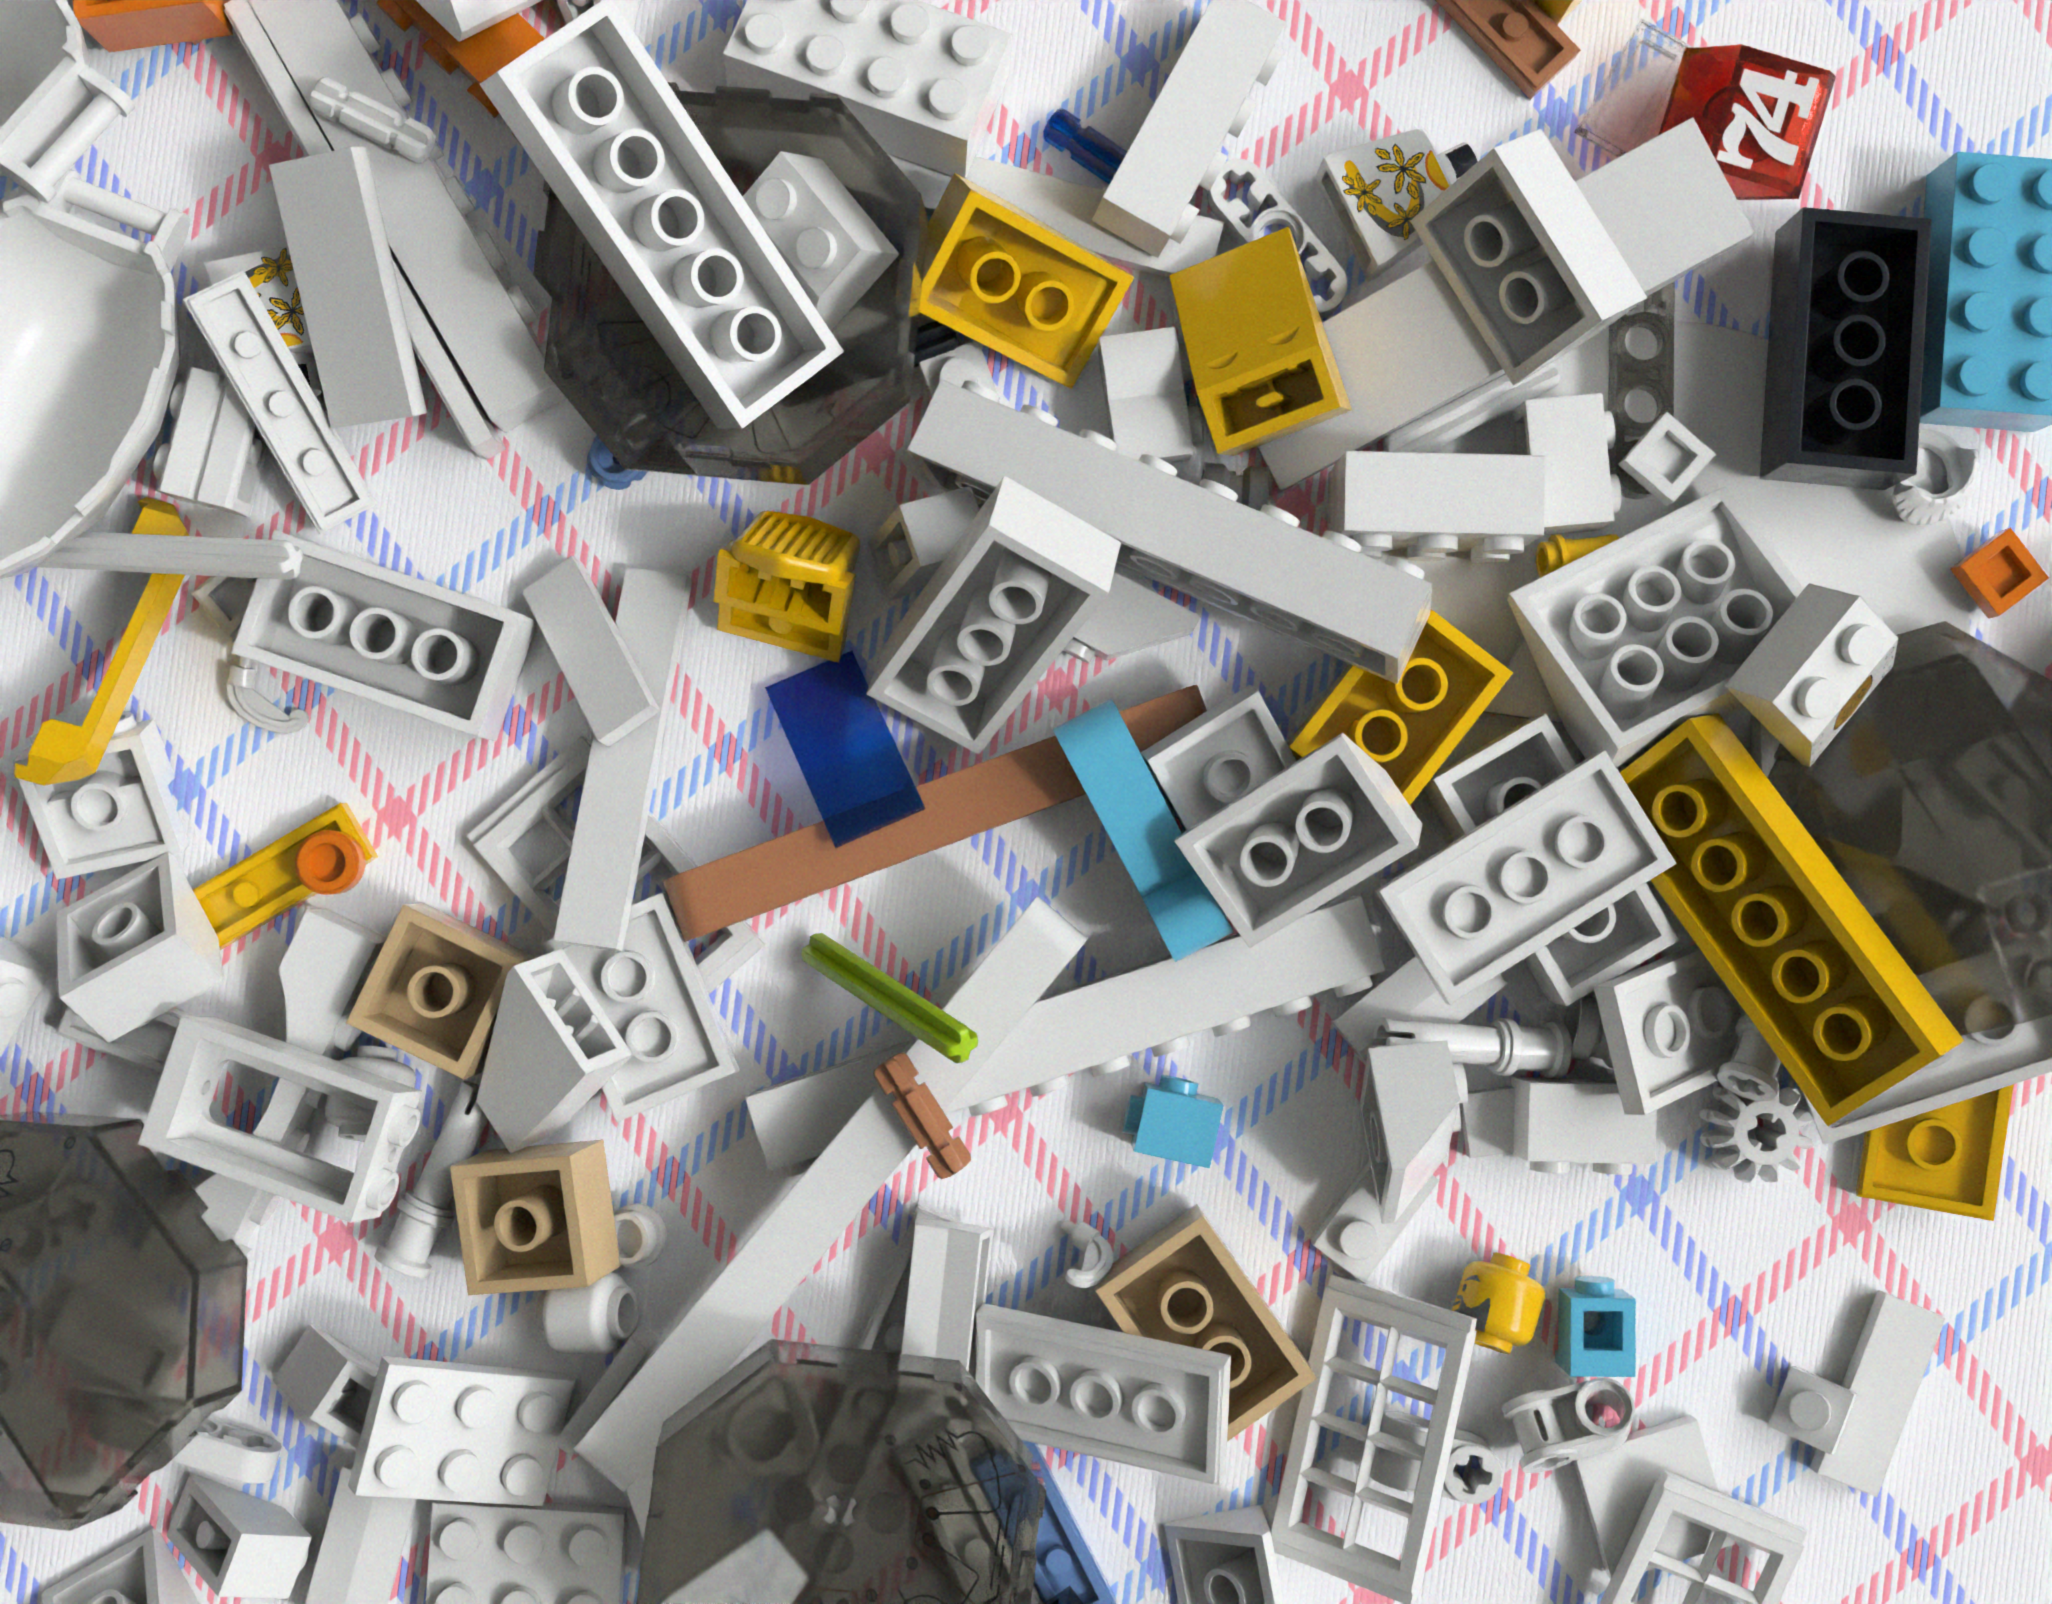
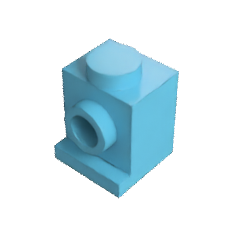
[1555,1276,1636,1377]

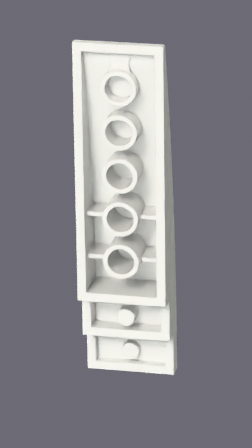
[1257,117,1755,492]

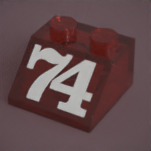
[1658,44,1836,200]

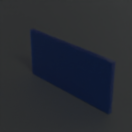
[765,651,925,848]

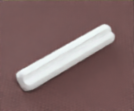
[1382,362,1560,453]

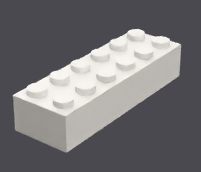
[480,0,844,429]

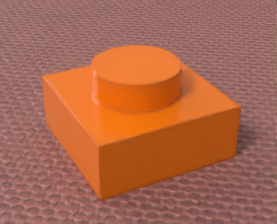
[1950,527,2049,619]

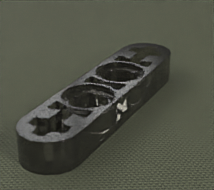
[1608,282,1675,500]

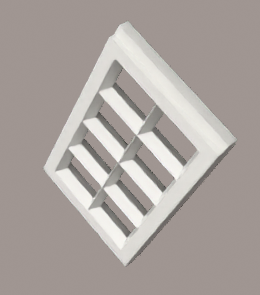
[466,736,766,994]
[1271,1274,1477,1604]
[1600,1470,1808,1604]

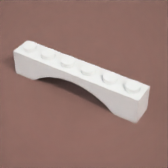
[136,909,387,1296]

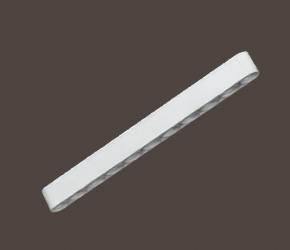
[573,896,1088,1492]

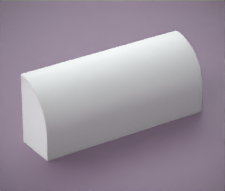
[269,147,427,429]

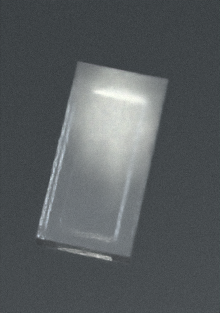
[1574,17,1696,157]

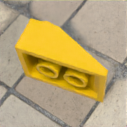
[895,173,1134,389]

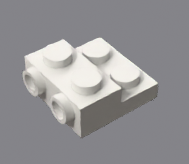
[12,712,188,880]

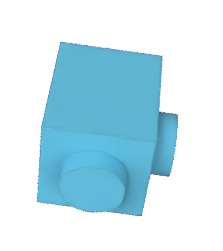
[1122,1075,1224,1169]

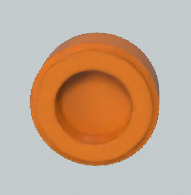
[295,830,366,895]

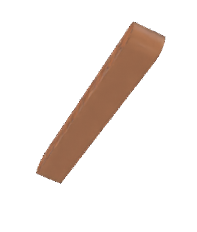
[662,684,1207,942]

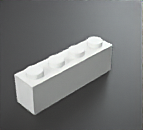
[1092,0,1286,258]

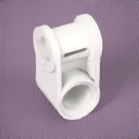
[1501,1378,1635,1473]
[1370,1411,1502,1504]

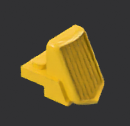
[713,511,861,663]

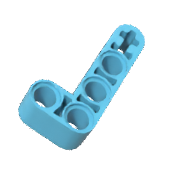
[1053,698,1233,962]

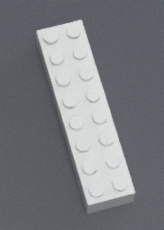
[907,379,1432,684]

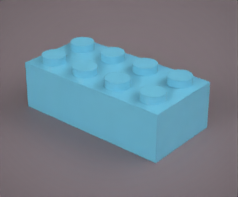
[1920,151,2052,432]

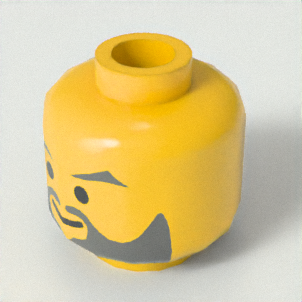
[1451,1252,1545,1355]

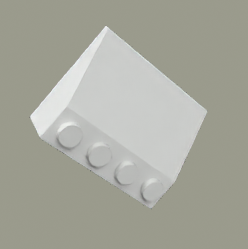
[1507,486,1804,772]

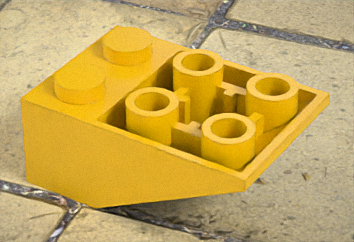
[1169,227,1352,456]

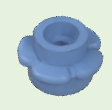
[587,428,650,490]

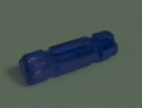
[1043,108,1127,184]

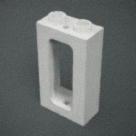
[138,1017,422,1223]

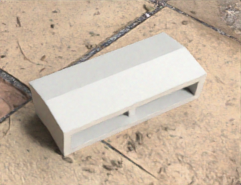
[1332,956,1508,1066]
[898,1218,993,1396]
[305,1461,417,1604]

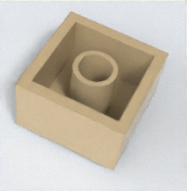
[346,903,537,1080]
[450,1139,621,1296]

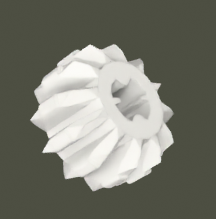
[1699,1077,1815,1183]

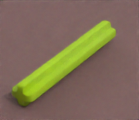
[801,933,978,1063]

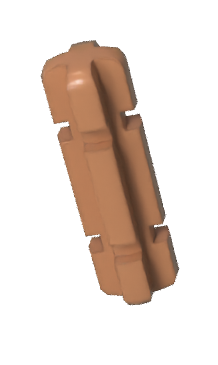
[873,1052,971,1179]

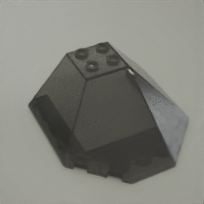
[1767,621,2052,1036]

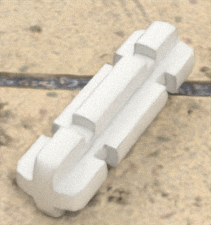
[309,77,436,163]

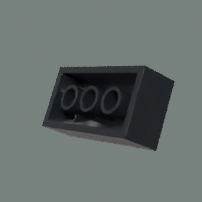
[1760,207,1932,490]

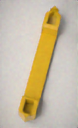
[13,497,190,786]

